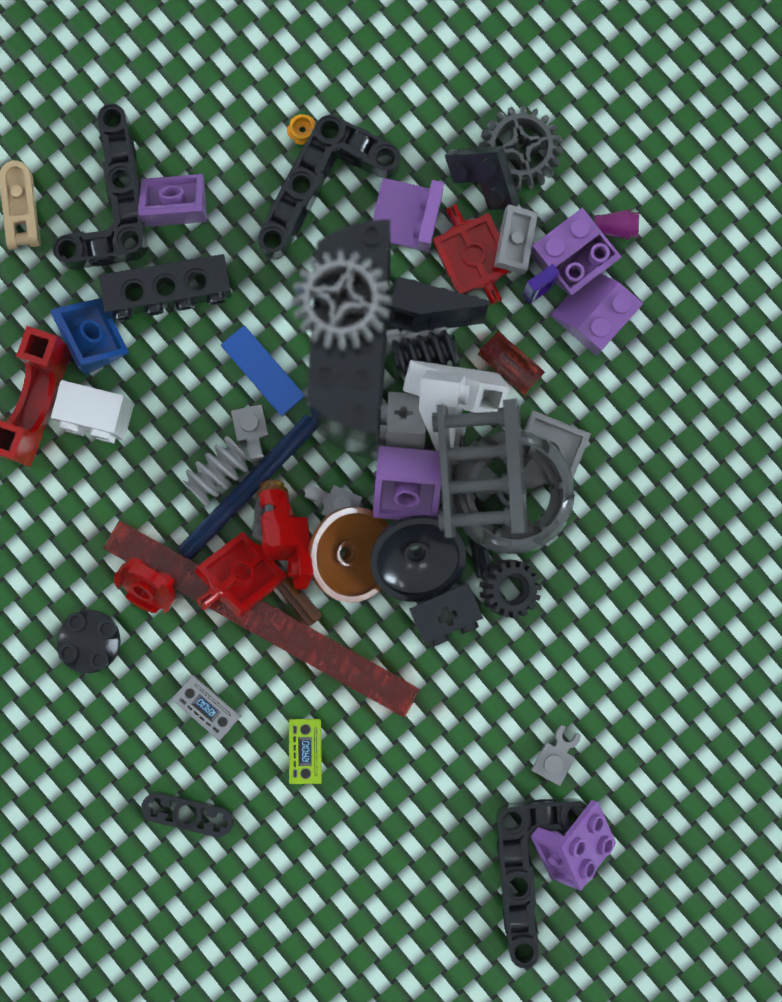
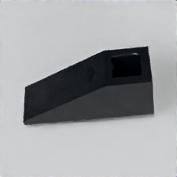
[386,277,490,333]

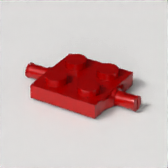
[432,204,512,305]
[195,532,287,617]

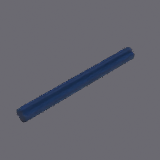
[178,415,316,559]

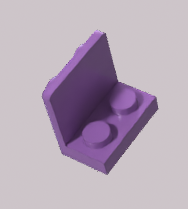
[373,178,444,252]
[531,800,616,891]

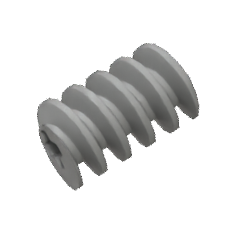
[183,436,251,506]

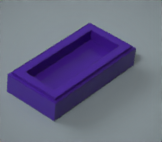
[522,264,560,304]

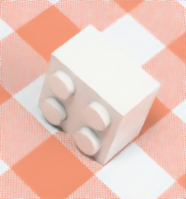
[51,380,134,444]

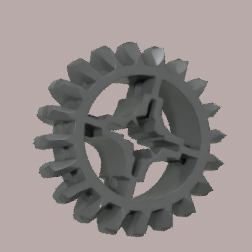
[478,106,563,192]

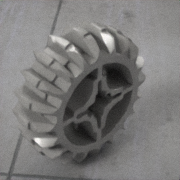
[292,250,391,350]

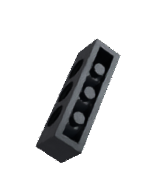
[98,254,232,321]

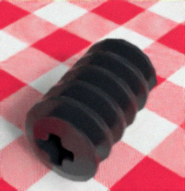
[391,329,459,377]

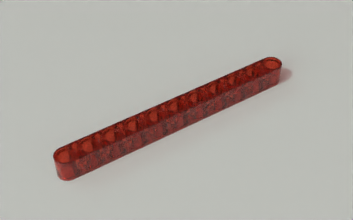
[103,521,421,718]

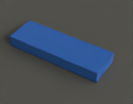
[221,325,306,417]

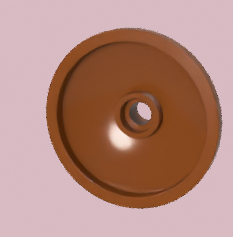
[309,506,389,603]

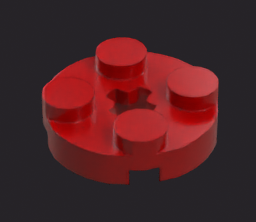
[114,557,176,613]

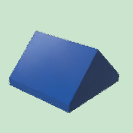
[50,298,129,375]

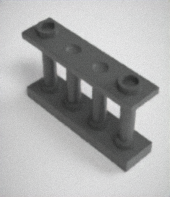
[432,399,528,538]

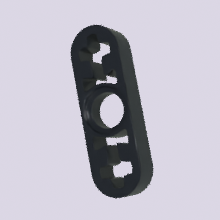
[141,791,234,837]

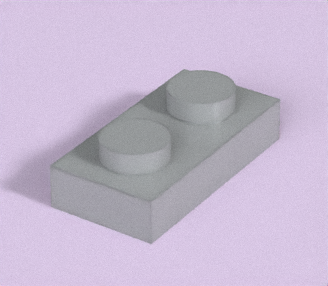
[494,205,538,275]

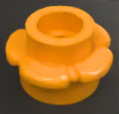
[287,114,316,145]

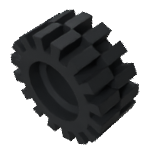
[479,559,542,618]

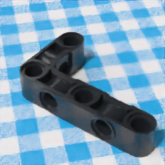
[53,103,148,270]
[258,115,400,260]
[496,798,587,969]

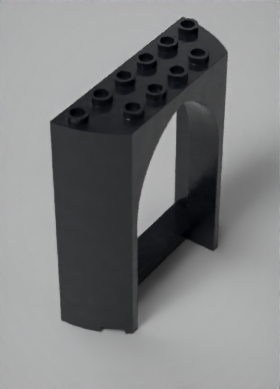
[306,219,391,461]

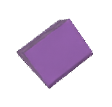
[138,174,207,227]

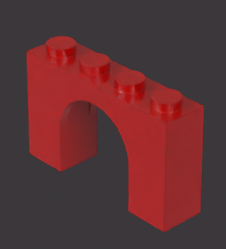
[0,326,71,468]

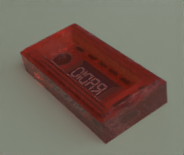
[477,331,545,395]

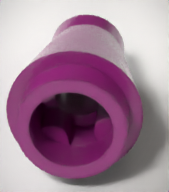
[594,209,639,240]

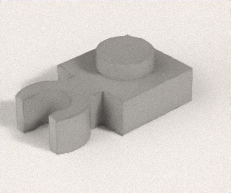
[531,725,581,786]

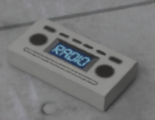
[171,675,241,741]

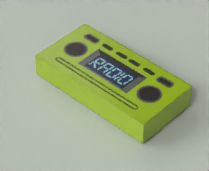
[289,719,322,784]

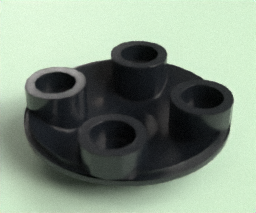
[57,610,121,674]

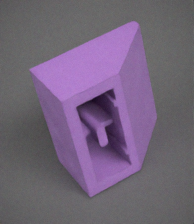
[530,207,621,296]

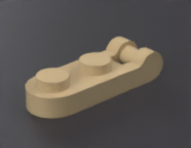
[0,160,41,250]

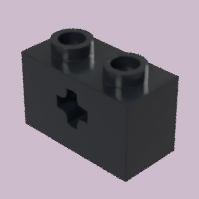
[409,583,484,647]

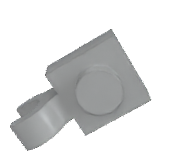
[231,404,269,463]
[305,484,363,517]

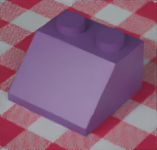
[550,274,643,357]
[373,446,442,520]

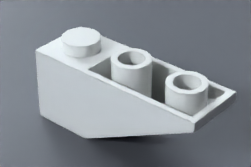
[403,360,510,413]
[419,370,470,474]

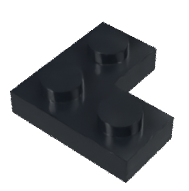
[444,146,520,210]

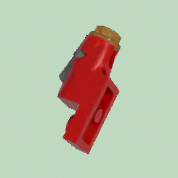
[252,480,314,589]

